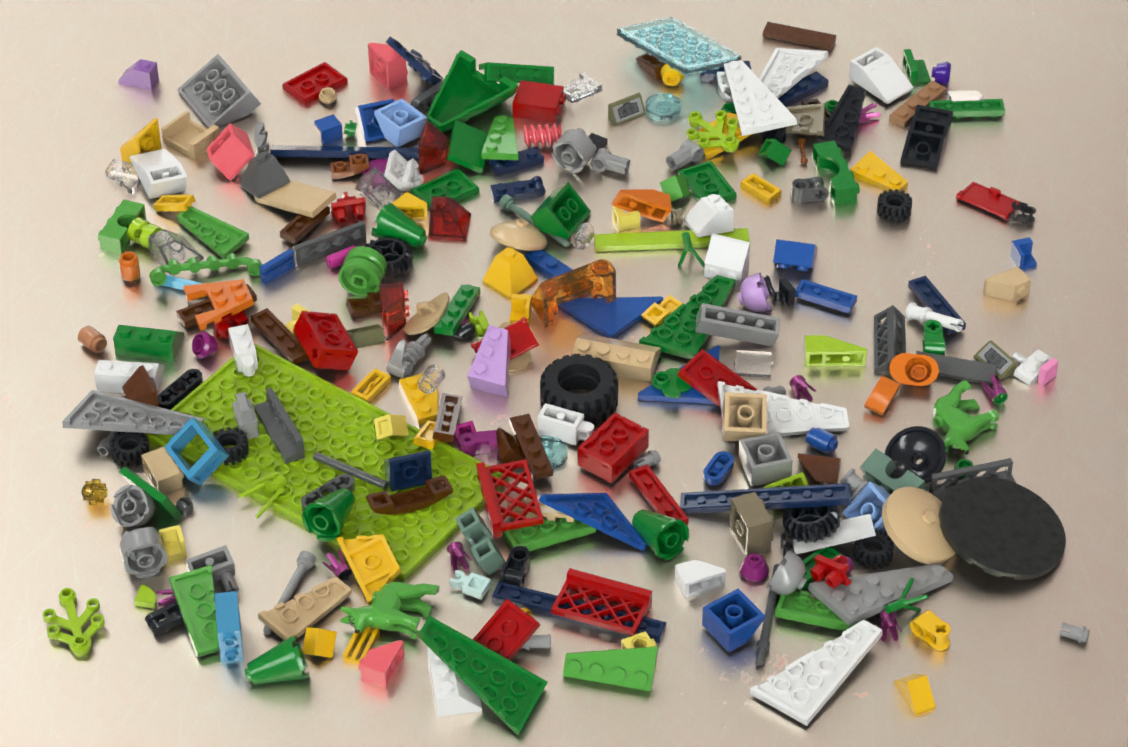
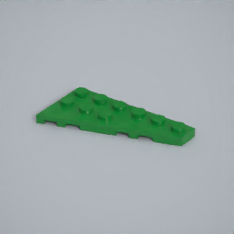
[639,275,735,360]
[418,615,548,736]

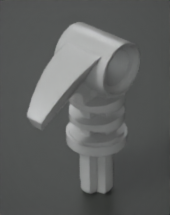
[386,333,432,379]

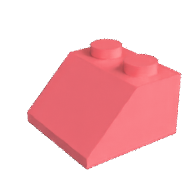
[368,43,408,91]

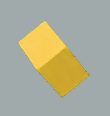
[392,192,428,221]
[894,674,936,716]

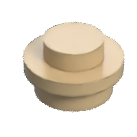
[319,87,337,104]

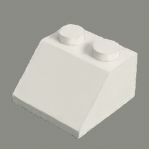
[683,194,734,237]
[704,234,750,286]

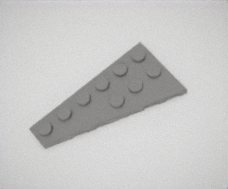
[62,390,204,435]
[808,563,953,626]

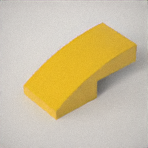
[641,295,683,327]

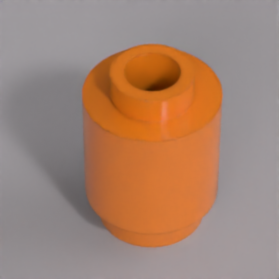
[119,252,140,281]

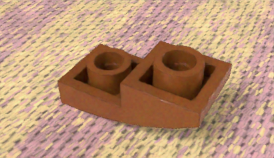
[330,154,369,179]

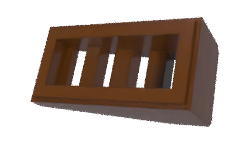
[636,51,670,80]
[496,428,524,470]

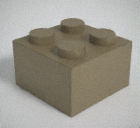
[730,492,774,556]

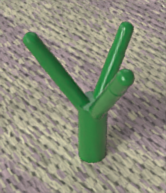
[678,232,705,268]
[885,578,928,614]

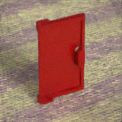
[956,182,1020,221]
[471,316,539,360]

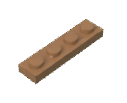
[889,81,947,128]

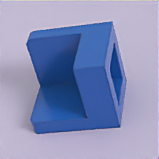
[314,114,343,145]
[1010,237,1037,270]

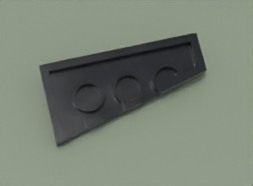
[817,84,866,154]

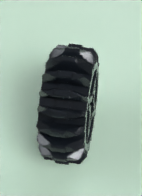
[365,236,414,280]
[782,506,841,543]

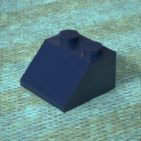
[384,450,432,492]

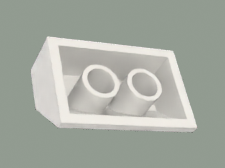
[94,360,165,395]
[427,648,482,717]

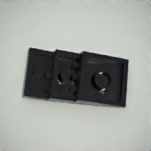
[900,105,953,170]

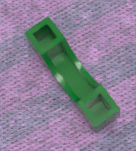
[812,140,860,205]

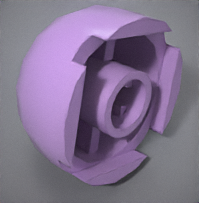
[737,273,772,313]

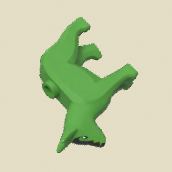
[933,380,999,455]
[340,581,440,640]

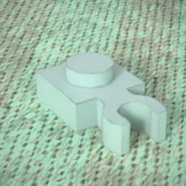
[450,570,491,600]

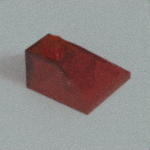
[418,121,449,174]
[428,197,471,241]

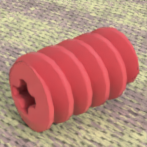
[524,123,562,148]

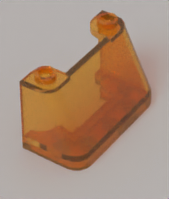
[532,259,616,328]

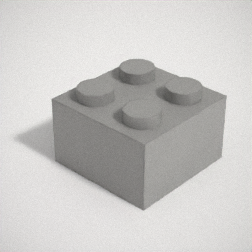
[739,432,793,486]

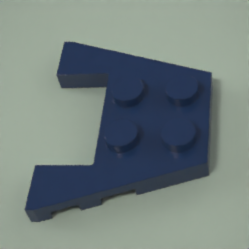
[386,36,444,86]

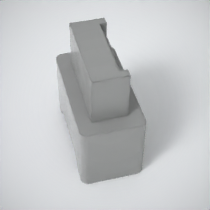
[232,392,259,439]

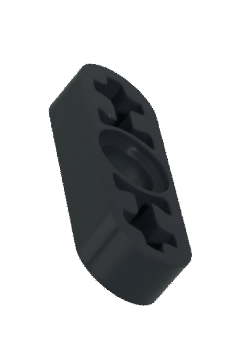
[158,369,203,410]

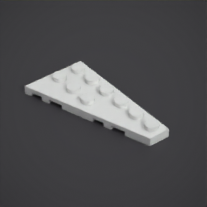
[759,48,829,98]
[724,60,797,136]
[717,381,849,436]
[750,620,882,726]

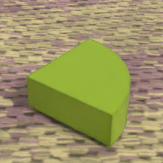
[134,585,157,609]

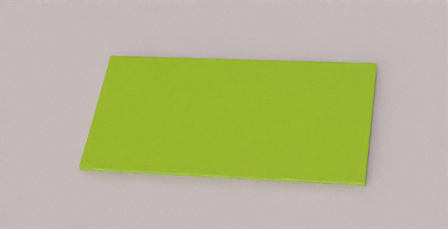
[144,343,509,582]

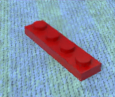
[629,464,689,525]

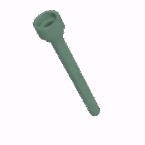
[499,194,571,248]

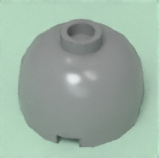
[111,485,155,528]
[766,550,807,595]

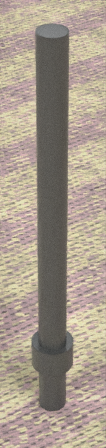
[755,564,779,666]

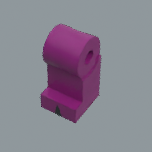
[458,430,498,458]

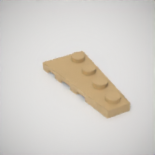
[258,577,352,640]

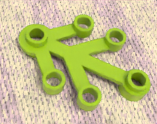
[686,110,740,152]
[42,588,105,656]

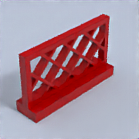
[476,459,544,538]
[551,568,652,636]

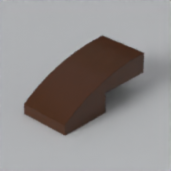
[346,292,392,317]

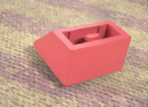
[206,123,255,181]

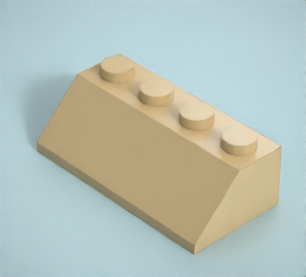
[571,333,661,382]

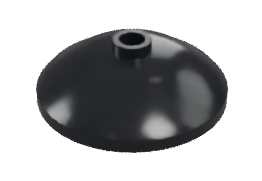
[885,426,947,484]

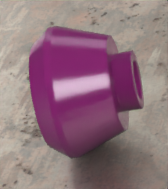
[192,331,218,359]
[739,554,769,582]

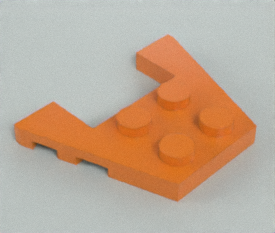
[183,279,254,331]

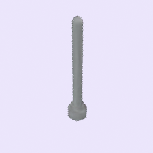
[263,551,316,635]

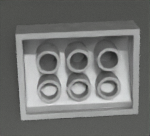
[177,54,261,128]

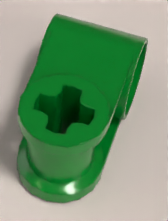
[922,320,945,356]

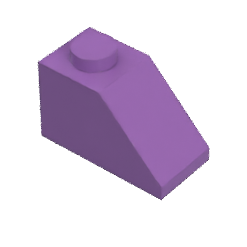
[118,59,159,90]

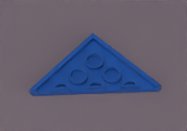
[556,296,663,339]
[638,345,720,404]
[539,493,647,551]

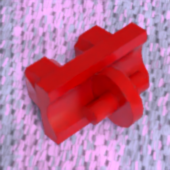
[331,192,366,224]
[212,310,249,339]
[810,554,852,589]

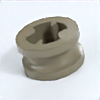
[671,208,683,226]

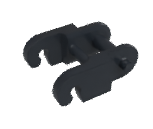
[1010,202,1036,223]

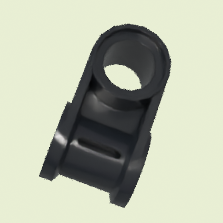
[499,546,530,587]

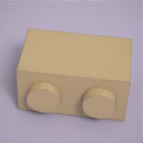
[141,446,184,494]

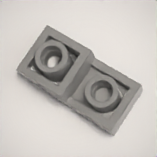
[254,122,269,155]

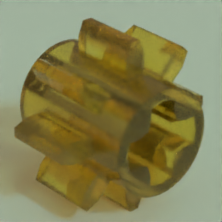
[81,479,108,505]

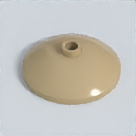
[490,219,547,251]

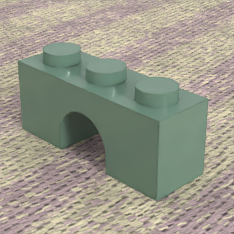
[860,448,928,494]
[455,507,506,576]

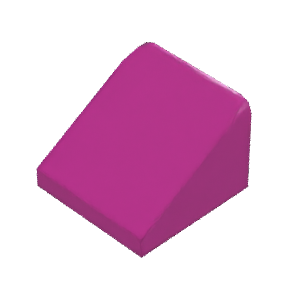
[454,420,476,445]

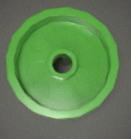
[338,246,387,297]

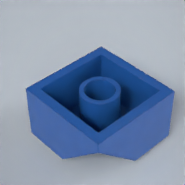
[702,588,765,652]

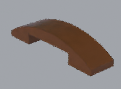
[366,475,453,515]

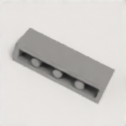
[695,303,780,347]

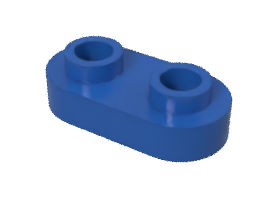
[703,451,734,485]

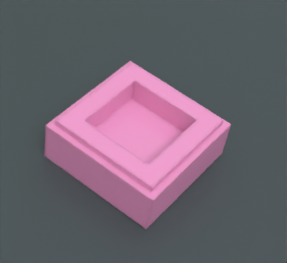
[1038,358,1058,385]

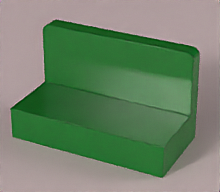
[902,49,931,86]

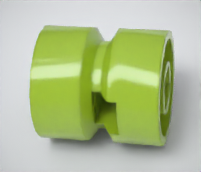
[127,218,164,251]

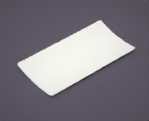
[793,514,876,554]

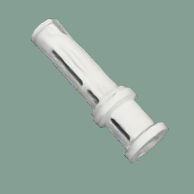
[905,302,964,332]

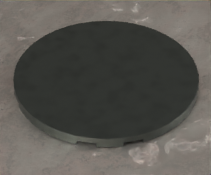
[939,477,1066,580]

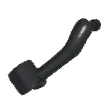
[764,275,784,305]
[780,533,794,557]

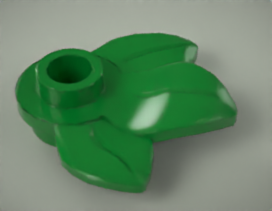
[652,368,692,398]

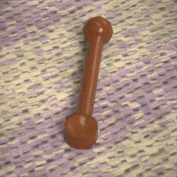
[798,138,808,164]

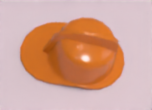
[889,353,939,386]

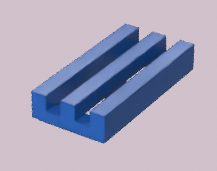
[259,249,295,284]

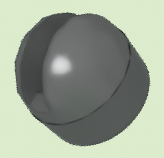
[176,497,193,516]

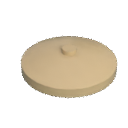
[882,487,956,565]

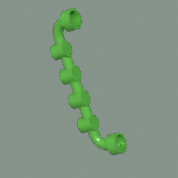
[149,253,262,286]

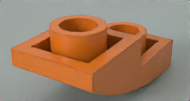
[864,375,901,416]

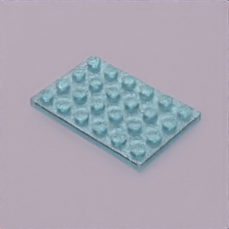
[617,17,742,76]

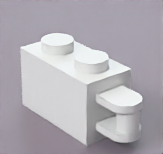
[228,324,258,377]
[537,403,594,445]

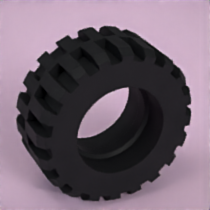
[540,354,618,427]

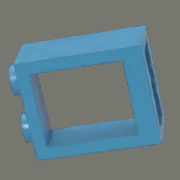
[164,417,229,485]
[214,591,244,663]

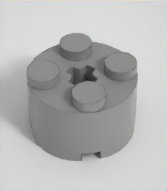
[552,128,597,173]
[119,527,168,578]

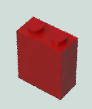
[513,80,567,123]

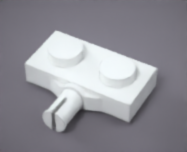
[1012,349,1051,386]

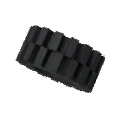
[877,189,912,223]
[214,427,249,466]
[110,432,150,468]
[854,530,894,570]

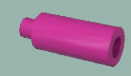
[325,245,356,269]

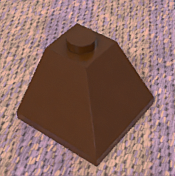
[121,365,159,407]
[797,453,841,485]

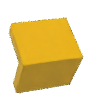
[509,293,532,324]
[302,627,337,658]

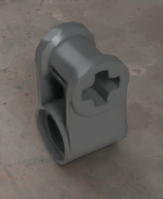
[790,177,829,204]

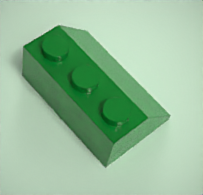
[530,182,591,239]
[113,325,185,362]

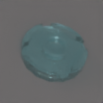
[645,93,681,120]
[539,436,568,470]

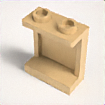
[161,111,220,160]

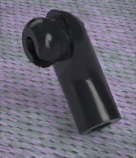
[449,323,475,339]

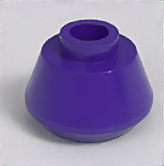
[931,61,951,86]

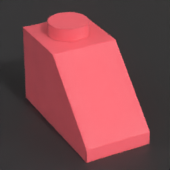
[359,640,404,688]

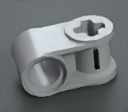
[840,468,868,506]

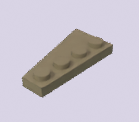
[786,103,826,136]

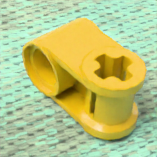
[909,610,951,651]

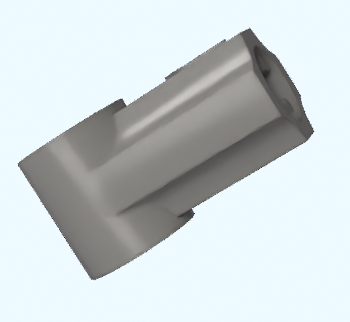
[666,140,704,171]
[590,148,631,175]

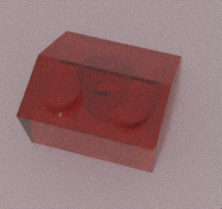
[379,282,410,341]

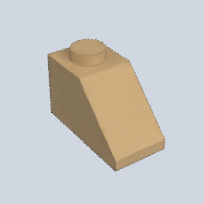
[983,266,1031,301]

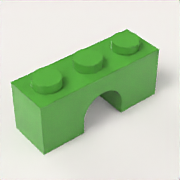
[98,199,146,254]

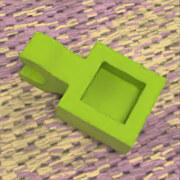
[469,310,489,339]

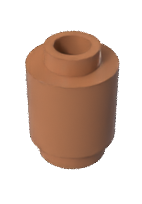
[78,326,107,353]

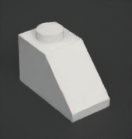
[675,560,726,598]

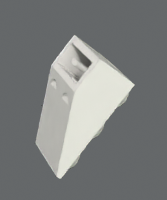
[849,47,914,104]
[129,149,187,199]

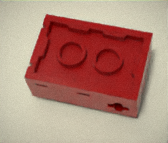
[293,311,358,370]
[578,412,649,483]

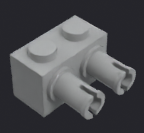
[185,545,239,601]

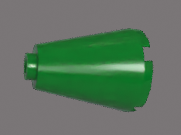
[371,202,428,248]
[302,488,355,541]
[632,509,689,560]
[244,635,310,685]

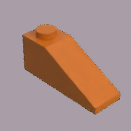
[611,189,672,223]

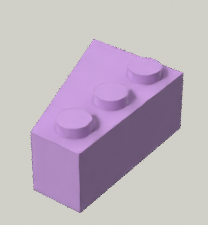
[467,325,511,398]

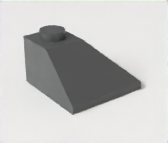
[240,151,290,199]

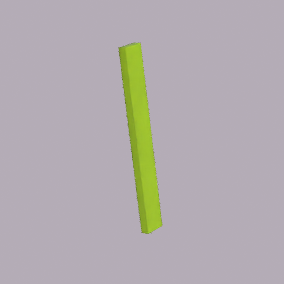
[594,228,750,252]

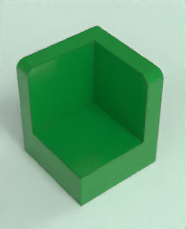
[758,139,792,166]

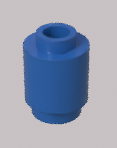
[806,427,838,454]

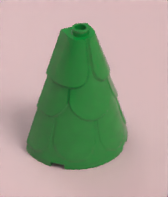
[427,50,518,135]

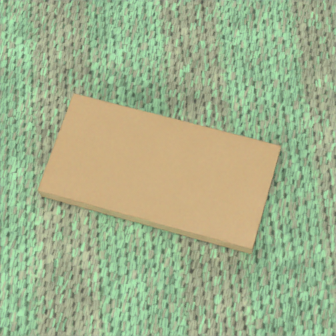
[254,180,337,218]

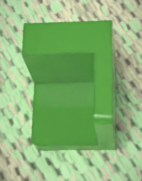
[660,175,691,202]

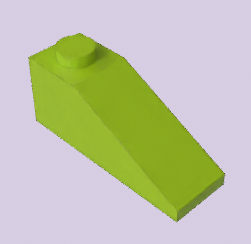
[803,335,867,367]

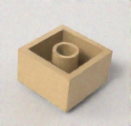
[722,392,767,441]

